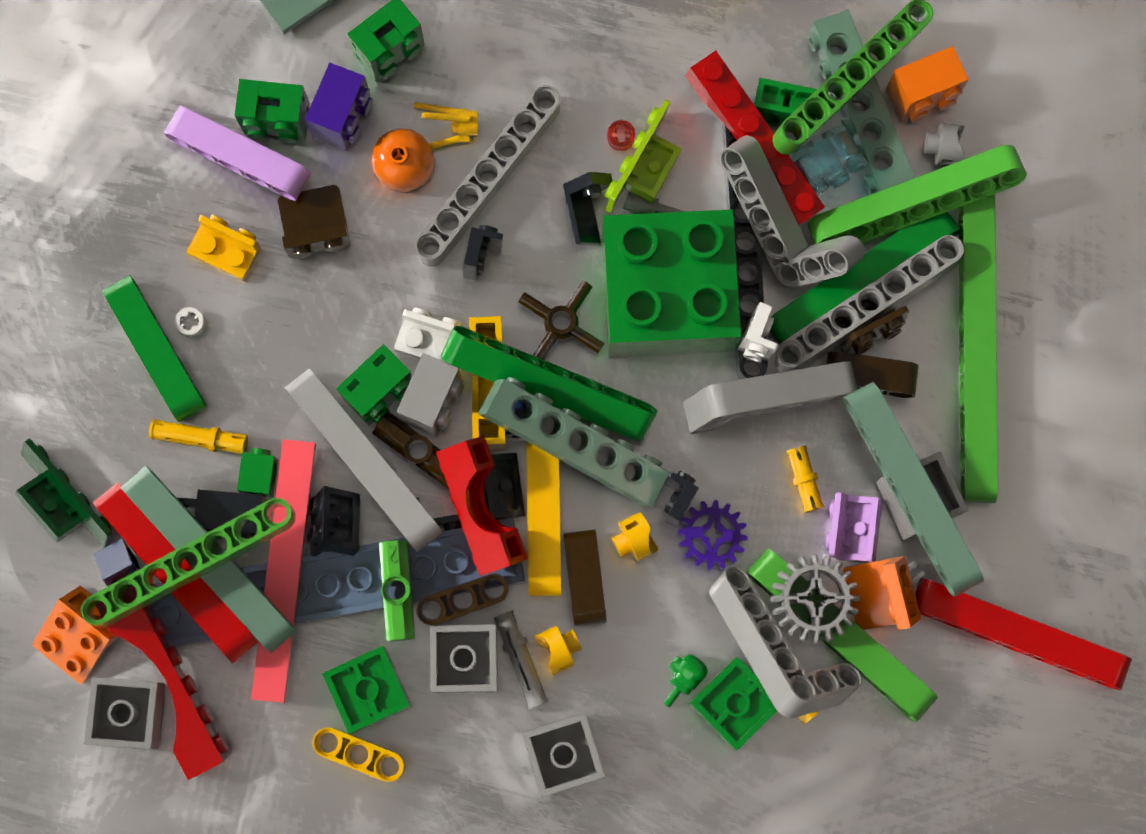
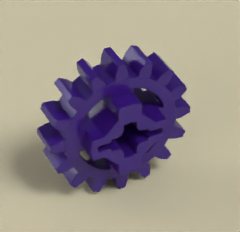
[677,500,748,571]

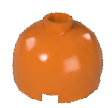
[371,128,435,193]

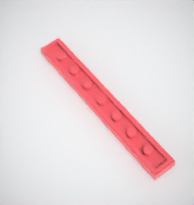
[251,439,316,703]

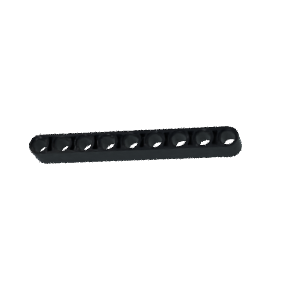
[722,124,768,379]

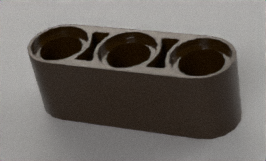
[826,351,919,398]
[563,529,607,626]
[416,573,509,626]

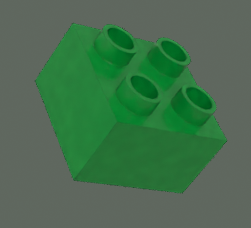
[602,209,741,358]

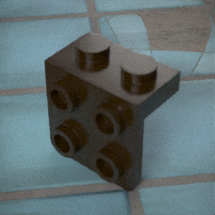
[278,185,351,258]
[834,300,910,355]

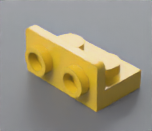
[186,215,261,282]

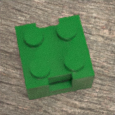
[347,0,425,82]
[234,79,311,143]
[336,344,412,426]
[322,645,412,734]
[688,657,777,751]

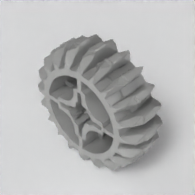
[770,554,860,644]

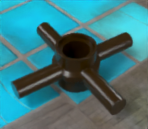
[518,280,605,360]

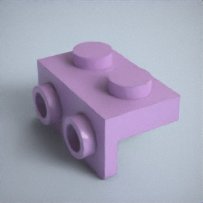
[826,492,882,563]

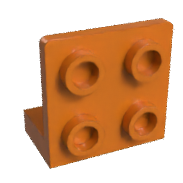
[843,556,921,630]
[33,586,120,684]

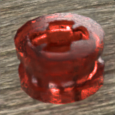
[607,120,635,151]

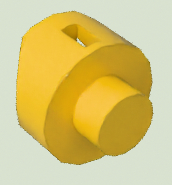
[611,512,658,561]
[534,625,582,676]

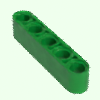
[102,275,207,423]

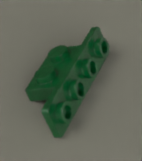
[15,438,112,548]

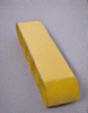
[526,441,561,596]

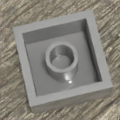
[396,353,465,437]
[876,451,968,540]
[430,624,498,693]
[84,677,165,749]
[522,713,605,798]

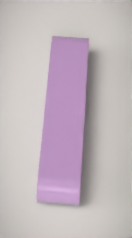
[164,106,311,201]

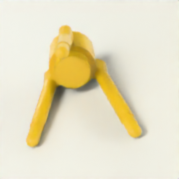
[413,102,478,150]

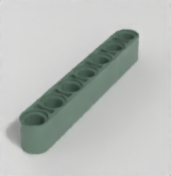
[843,382,984,597]
[121,465,296,653]

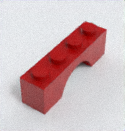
[436,436,528,576]

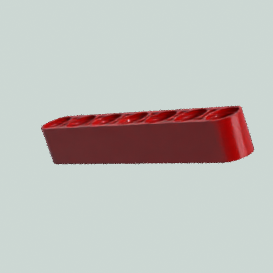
[92,482,258,664]
[915,578,1132,691]

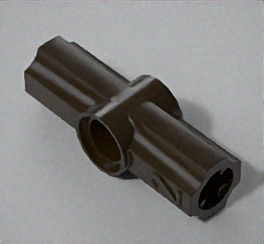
[372,411,450,491]

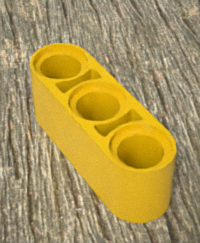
[313,727,406,782]

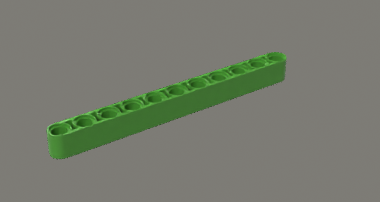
[958,194,998,503]

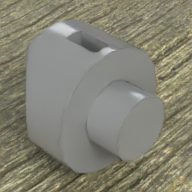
[924,123,965,166]

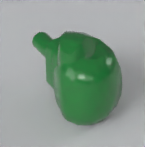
[664,654,708,708]

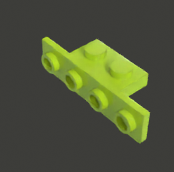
[604,99,682,213]

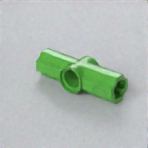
[379,540,415,642]

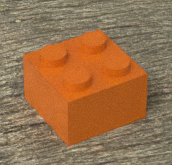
[885,46,969,122]

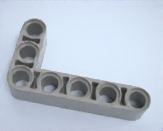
[720,135,865,288]
[683,361,858,434]
[709,566,862,718]

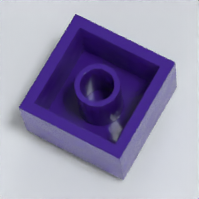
[305,62,373,151]

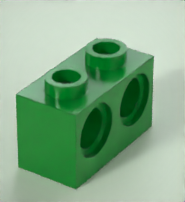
[754,78,817,127]

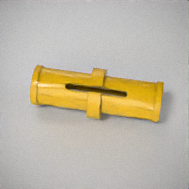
[787,445,824,513]

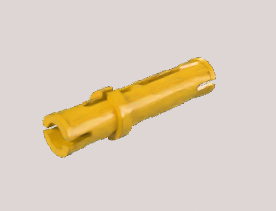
[149,419,248,455]

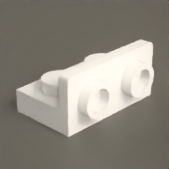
[738,302,778,362]
[394,308,462,364]

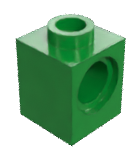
[237,448,279,498]

